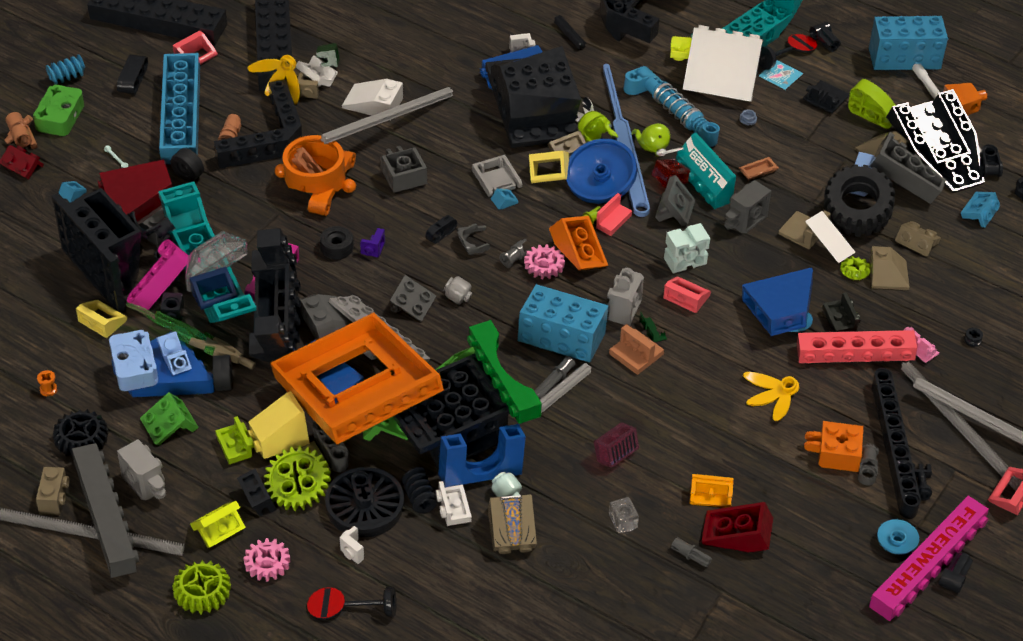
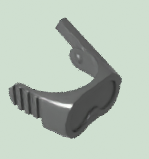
[457,224,491,255]

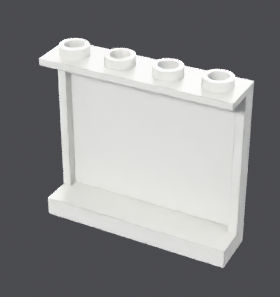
[683,25,763,102]

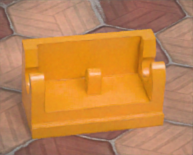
[690,474,733,508]

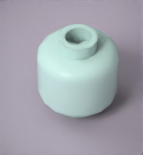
[491,472,522,497]

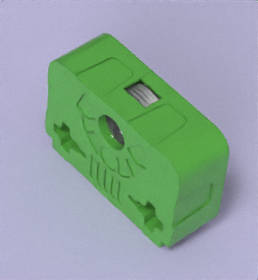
[33,85,84,136]

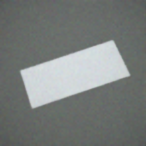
[805,211,855,263]

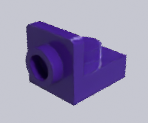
[360,228,385,258]

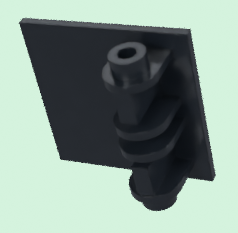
[803,80,850,113]

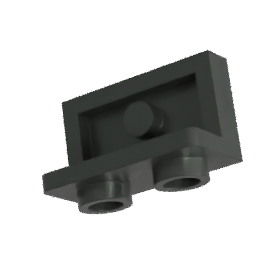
[822,293,860,332]

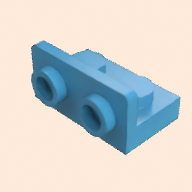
[961,192,1000,227]

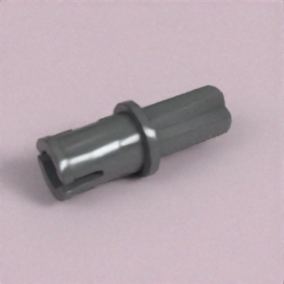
[671,537,712,567]

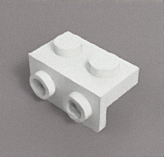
[296,56,338,87]
[435,481,472,526]

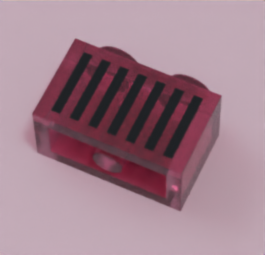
[594,422,639,468]

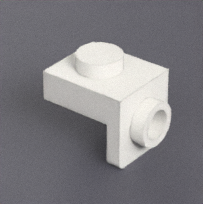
[509,33,535,52]
[340,526,364,564]

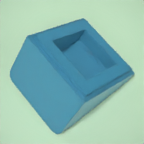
[59,181,87,202]
[491,188,519,209]

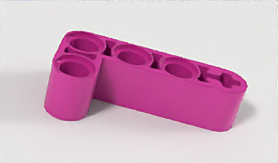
[127,239,190,313]

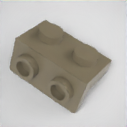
[548,130,586,163]
[895,221,941,256]

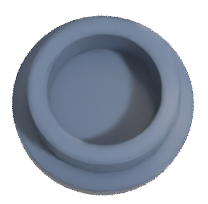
[739,110,757,125]

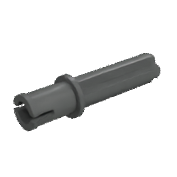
[535,356,575,399]

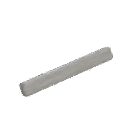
[540,363,591,413]

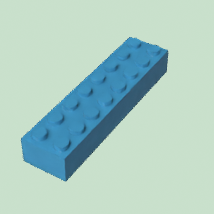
[159,53,200,164]

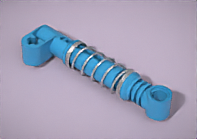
[623,66,720,147]

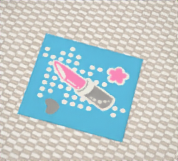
[759,60,803,90]

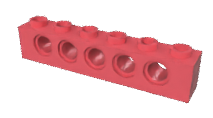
[797,330,917,363]

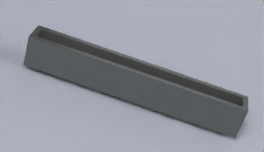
[72,443,139,578]

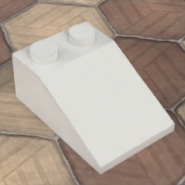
[342,79,403,116]

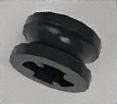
[964,327,983,347]

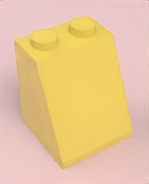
[247,391,310,459]

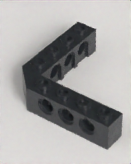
[214,79,302,169]

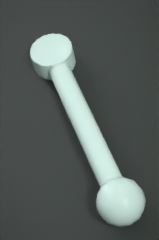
[104,146,128,168]

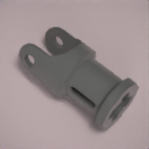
[499,239,531,268]

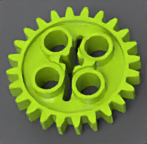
[264,446,331,511]

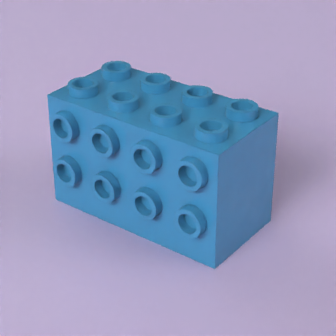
[869,16,948,70]
[517,284,609,363]

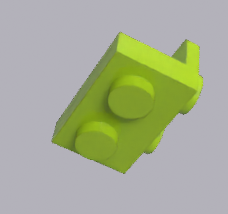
[215,416,254,464]

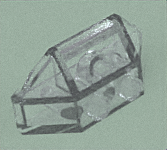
[185,231,248,292]

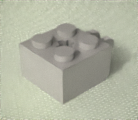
[607,268,644,326]
[117,439,166,500]

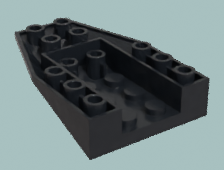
[886,89,984,193]

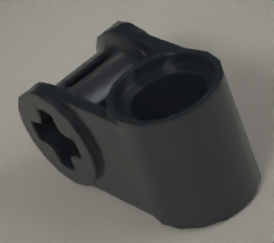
[980,144,1003,177]

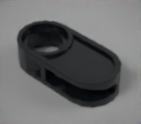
[425,215,457,244]

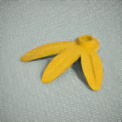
[247,55,300,105]
[743,372,799,421]

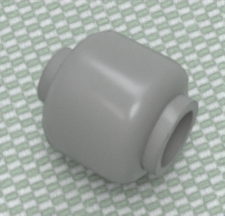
[443,276,473,305]

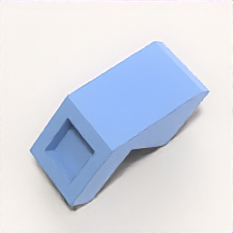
[156,331,192,375]

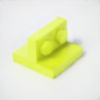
[190,501,246,548]

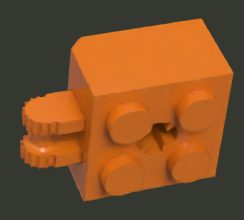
[804,421,863,472]

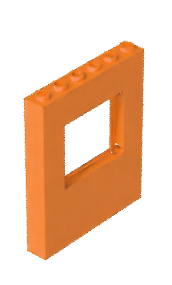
[270,312,444,445]

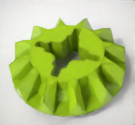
[840,256,871,280]

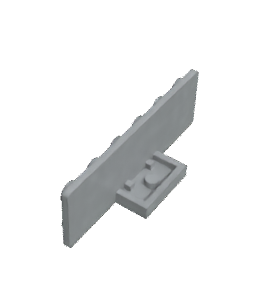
[328,295,430,362]

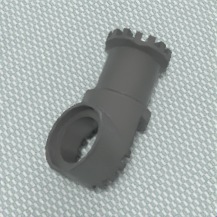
[858,444,879,486]

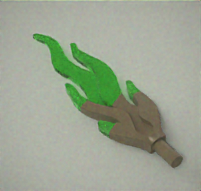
[126,303,256,369]

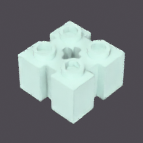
[664,223,710,273]

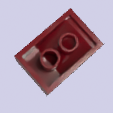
[702,502,773,552]

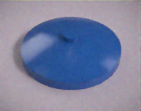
[566,139,637,204]

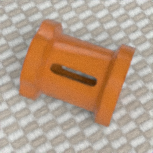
[37,370,57,397]

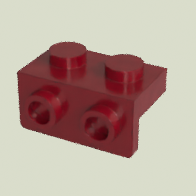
[0,145,44,180]

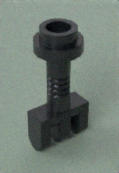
[913,463,932,501]

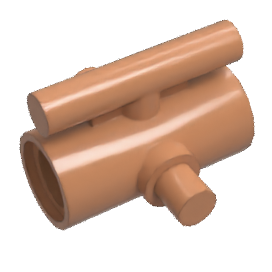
[4,112,38,149]

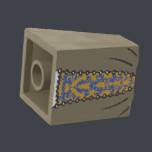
[488,495,537,554]

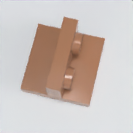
[609,324,664,375]

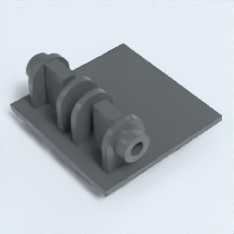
[390,275,436,322]

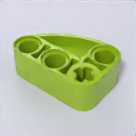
[848,79,895,129]

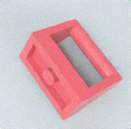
[173,31,218,65]
[663,276,711,313]
[988,467,1023,515]

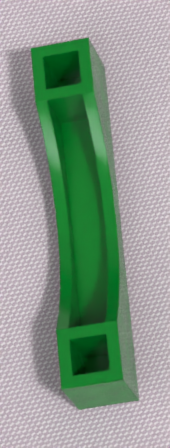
[467,320,542,424]

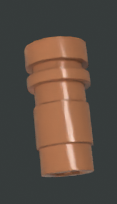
[218,114,241,140]

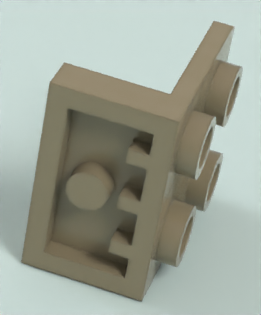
[778,210,831,249]

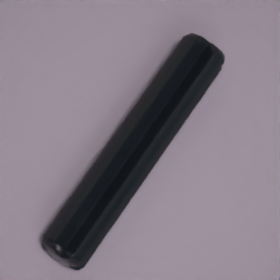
[554,15,586,50]

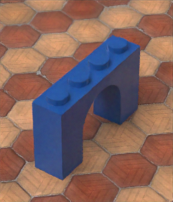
[438,424,526,488]

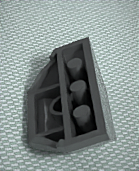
[298,294,352,340]

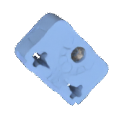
[109,330,158,391]

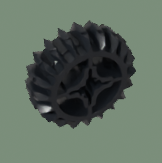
[53,409,109,458]

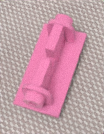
[904,327,939,363]

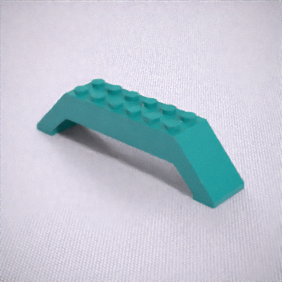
[158,181,257,323]

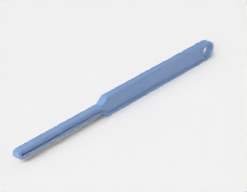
[603,64,650,217]

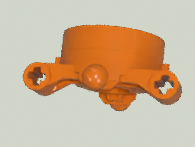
[274,135,356,216]

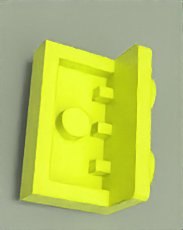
[670,36,692,61]

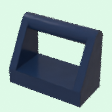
[190,267,238,310]

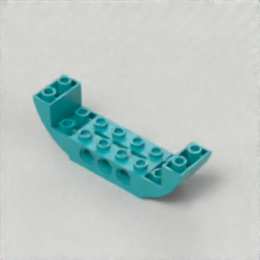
[691,0,802,46]

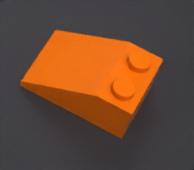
[549,216,608,270]

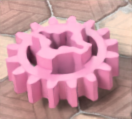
[524,244,565,279]
[244,538,290,581]

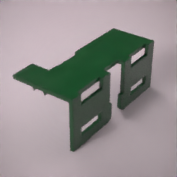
[639,312,667,343]

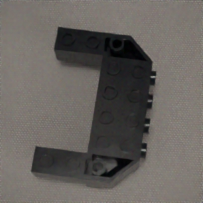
[600,0,659,43]
[249,228,301,362]

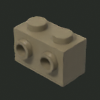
[36,467,69,516]

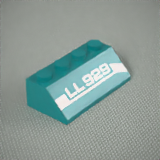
[675,133,736,209]

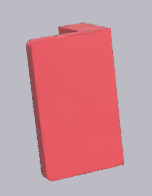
[596,193,632,236]

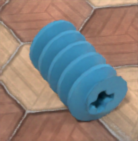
[45,54,85,85]

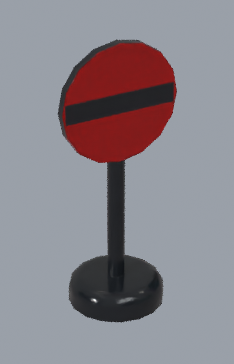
[758,34,817,70]
[307,587,397,620]

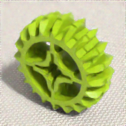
[172,560,231,615]

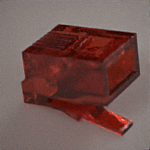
[651,158,690,188]

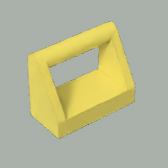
[529,151,569,183]
[76,300,127,338]

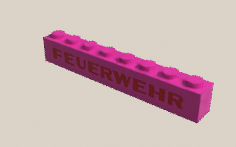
[869,496,989,621]

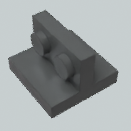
[655,175,695,226]

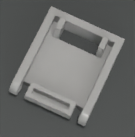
[472,155,522,197]

